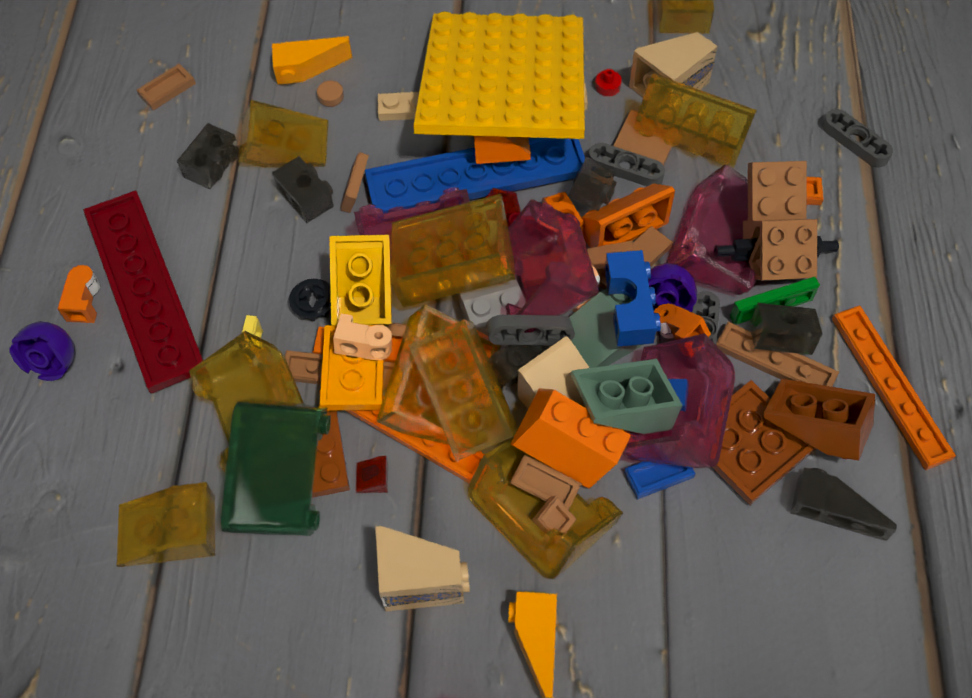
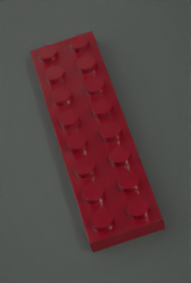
[83,190,208,394]

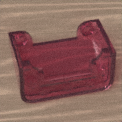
[666,164,756,295]
[622,333,735,469]

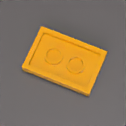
[320,325,384,411]

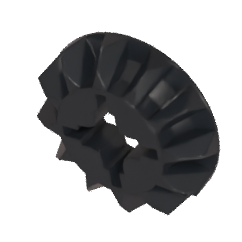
[289,278,331,321]

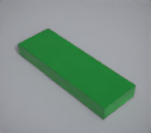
[730,277,820,325]

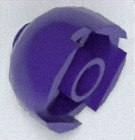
[648,263,697,312]
[9,321,74,381]

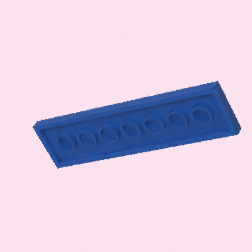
[364,137,589,219]

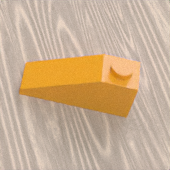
[272,36,352,85]
[508,591,557,698]

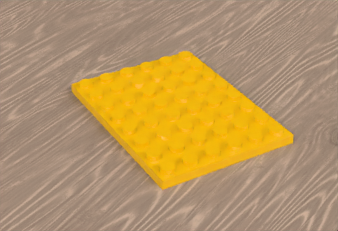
[414,12,585,139]

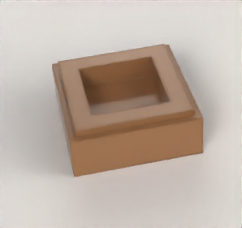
[532,496,577,543]

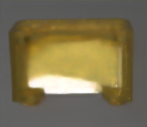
[189,331,318,478]
[468,438,623,579]

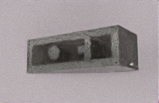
[790,467,897,541]

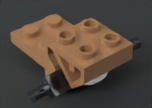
[713,161,839,280]

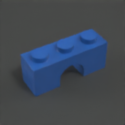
[604,250,661,347]

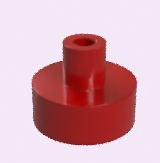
[595,69,622,97]

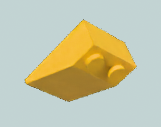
[329,235,392,326]

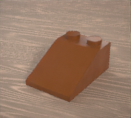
[764,379,875,461]

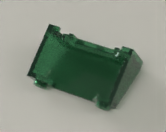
[221,398,331,536]

